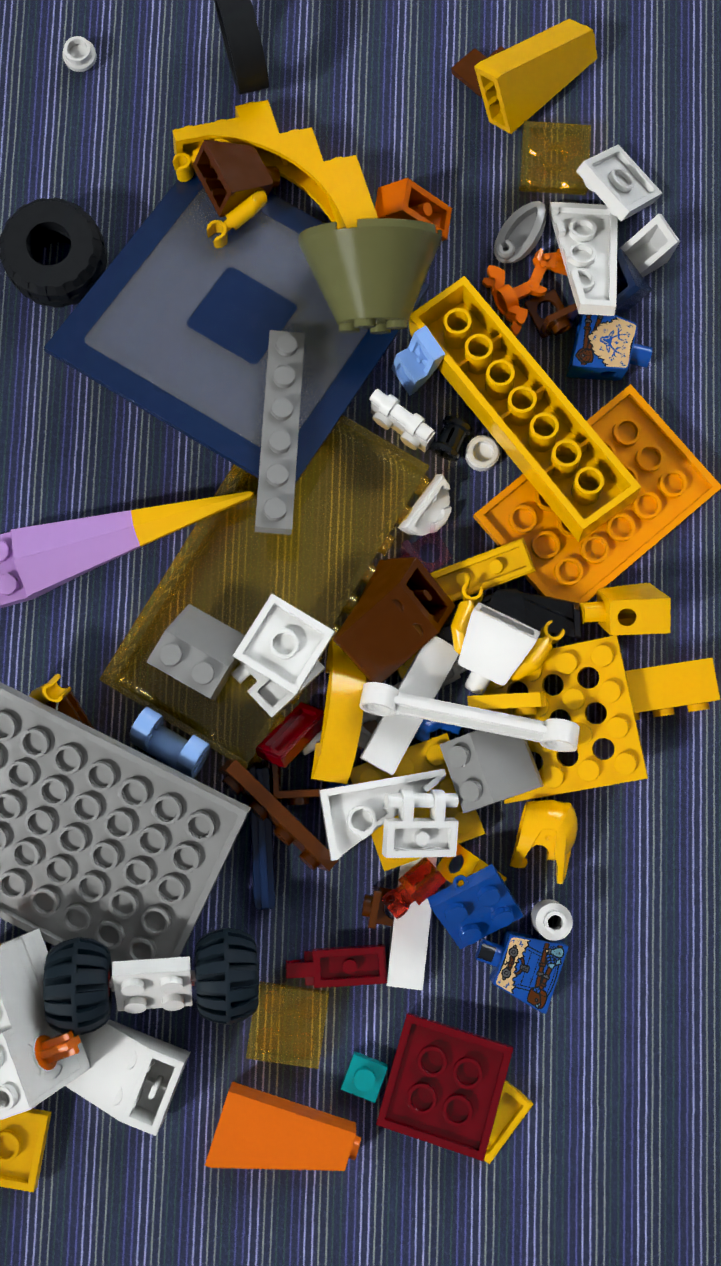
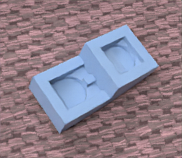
[391,325,445,396]

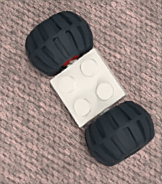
[43,928,259,1036]

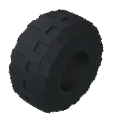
[0,198,107,308]

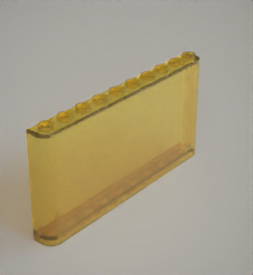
[99,415,431,769]

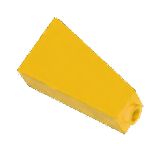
[474,19,598,134]

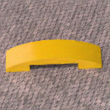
[311,637,366,784]

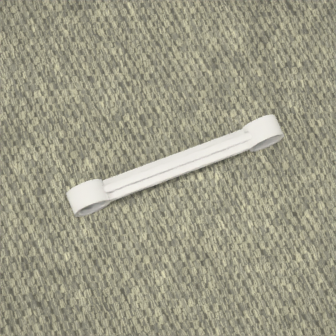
[359,682,580,752]

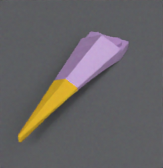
[0,491,255,608]

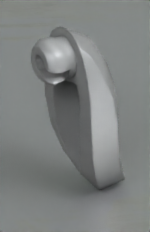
[493,201,546,263]

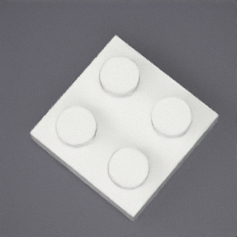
[576,144,663,221]
[233,594,335,696]

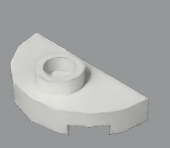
[398,474,452,536]

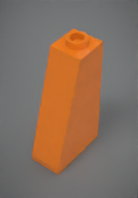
[205,1082,361,1171]

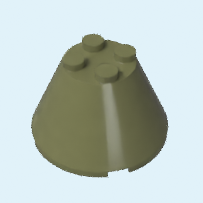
[298,218,442,334]

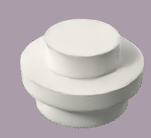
[63,36,97,72]

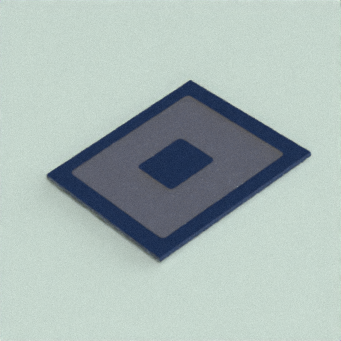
[44,168,430,485]

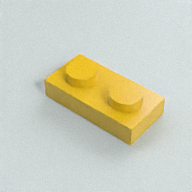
[467,692,546,715]

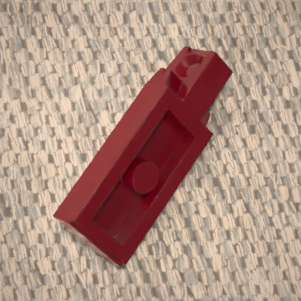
[285,944,387,988]

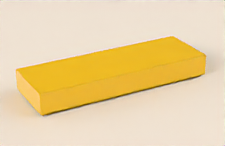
[430,538,536,602]

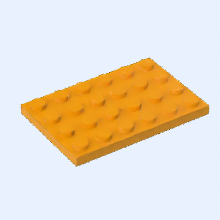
[473,384,721,607]

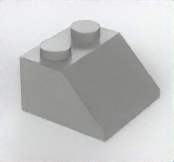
[147,604,245,701]
[439,730,544,814]

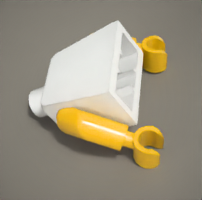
[451,583,565,695]

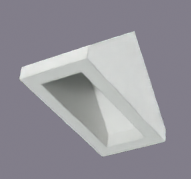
[618,214,680,277]

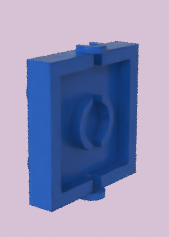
[427,864,524,950]

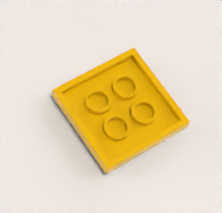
[350,733,485,872]

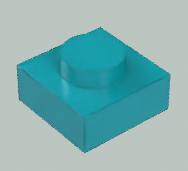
[341,1051,388,1103]

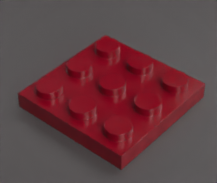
[376,1012,513,1161]

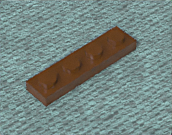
[218,759,339,871]

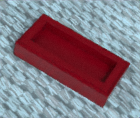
[255,702,324,768]

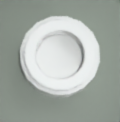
[465,435,500,472]

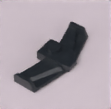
[438,588,581,642]

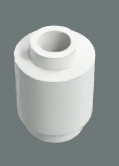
[531,899,573,941]

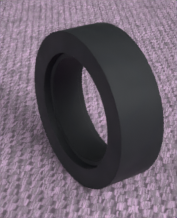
[214,0,269,95]

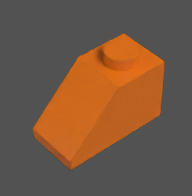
[375,178,452,241]

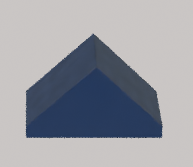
[615,248,652,313]

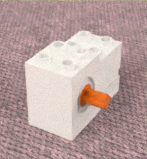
[0,928,91,1120]

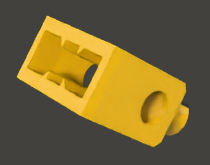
[580,583,671,635]

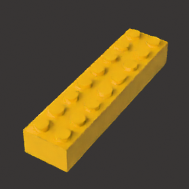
[409,276,641,542]

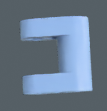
[130,706,210,779]

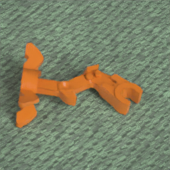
[482,248,567,337]

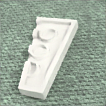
[549,202,618,316]

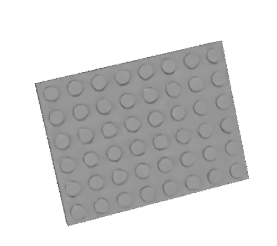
[0,682,251,964]

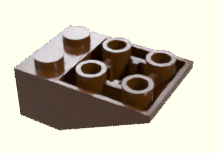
[333,557,455,683]

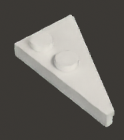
[319,769,446,861]

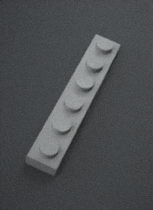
[255,330,305,535]

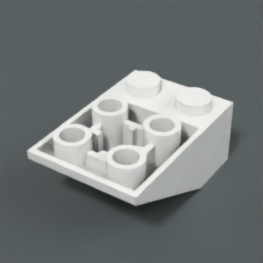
[65,1019,191,1136]

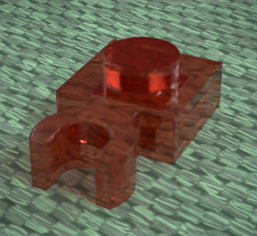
[381,857,447,919]

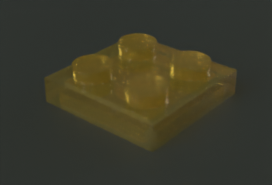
[519,121,591,195]
[246,981,329,1069]

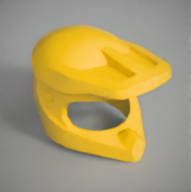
[510,800,578,884]

